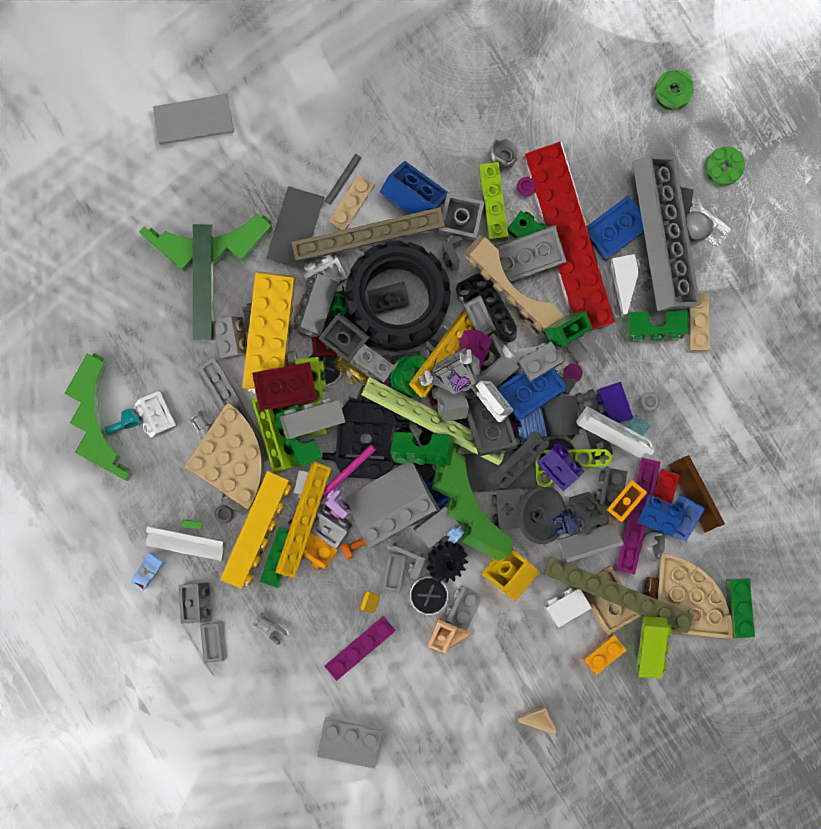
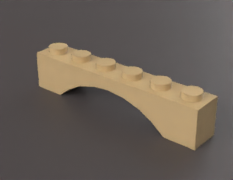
[464,236,564,332]

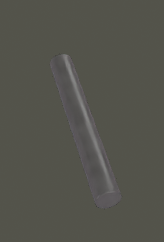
[325,154,361,205]

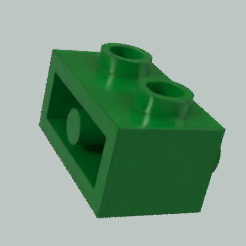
[507,211,548,239]
[544,311,592,347]

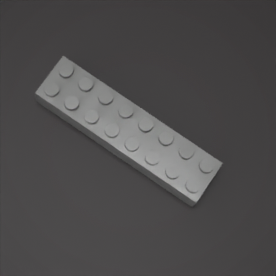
[632,155,700,311]

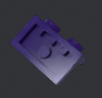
[537,443,584,491]

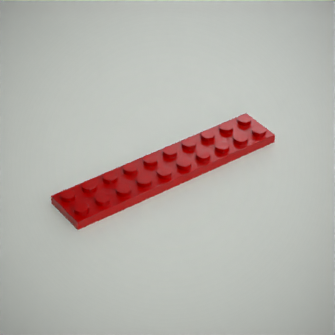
[525,141,616,332]

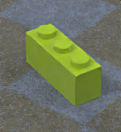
[637,616,672,679]

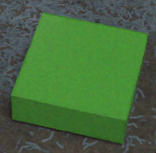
[182,520,204,529]

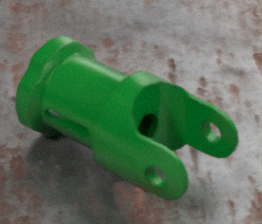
[330,285,347,317]

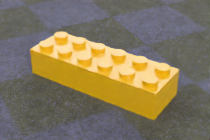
[242,271,296,389]
[220,471,293,589]

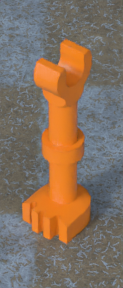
[339,536,367,560]

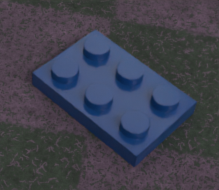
[587,195,644,260]
[497,369,567,421]

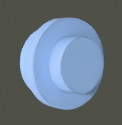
[447,526,464,544]

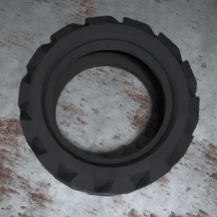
[345,240,451,351]

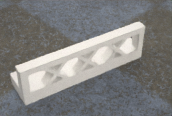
[576,406,654,458]
[146,527,226,561]

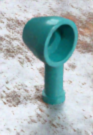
[104,409,141,436]

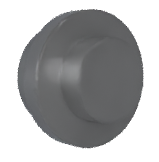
[215,505,234,524]

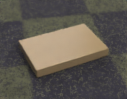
[581,566,641,636]

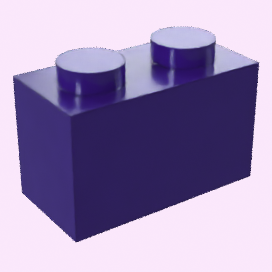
[596,382,633,423]

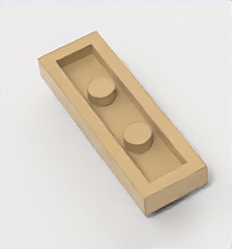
[328,174,375,230]
[688,293,710,351]

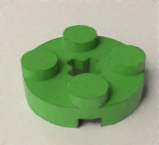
[655,70,694,109]
[706,146,745,185]

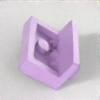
[326,486,351,519]

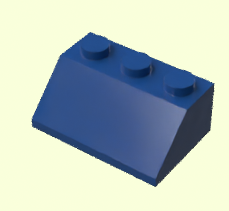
[379,161,449,214]

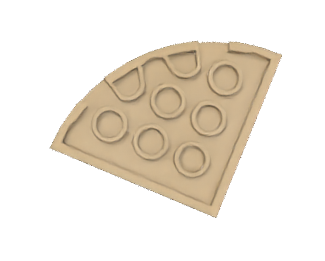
[184,403,262,510]
[657,554,733,639]

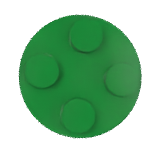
[389,355,434,398]

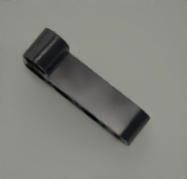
[456,273,517,342]

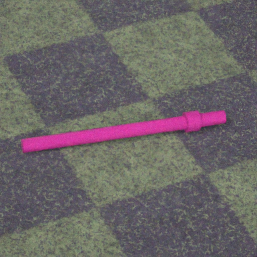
[288,445,376,526]

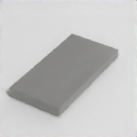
[153,94,234,144]
[492,225,567,285]

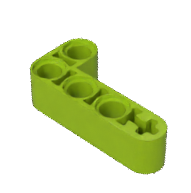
[535,449,612,487]

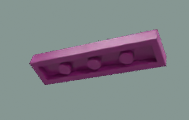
[324,616,396,681]

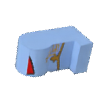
[130,552,165,591]

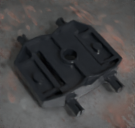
[322,400,410,479]

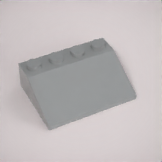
[345,463,440,548]

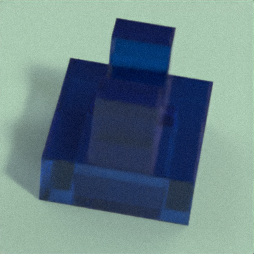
[552,510,576,535]

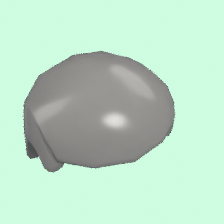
[490,138,519,167]
[685,211,713,240]
[642,532,665,561]

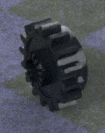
[426,540,468,583]

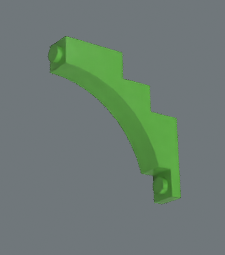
[139,214,273,272]
[64,353,132,481]
[432,442,513,561]

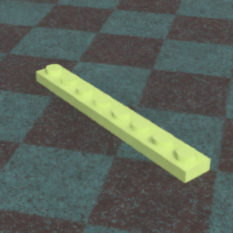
[361,377,505,465]

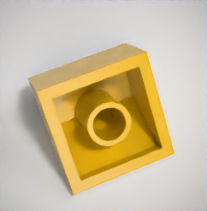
[481,549,540,602]

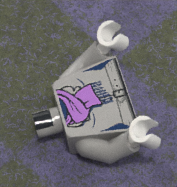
[419,348,480,397]

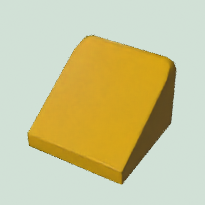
[360,591,380,613]

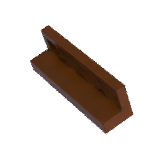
[668,455,725,533]

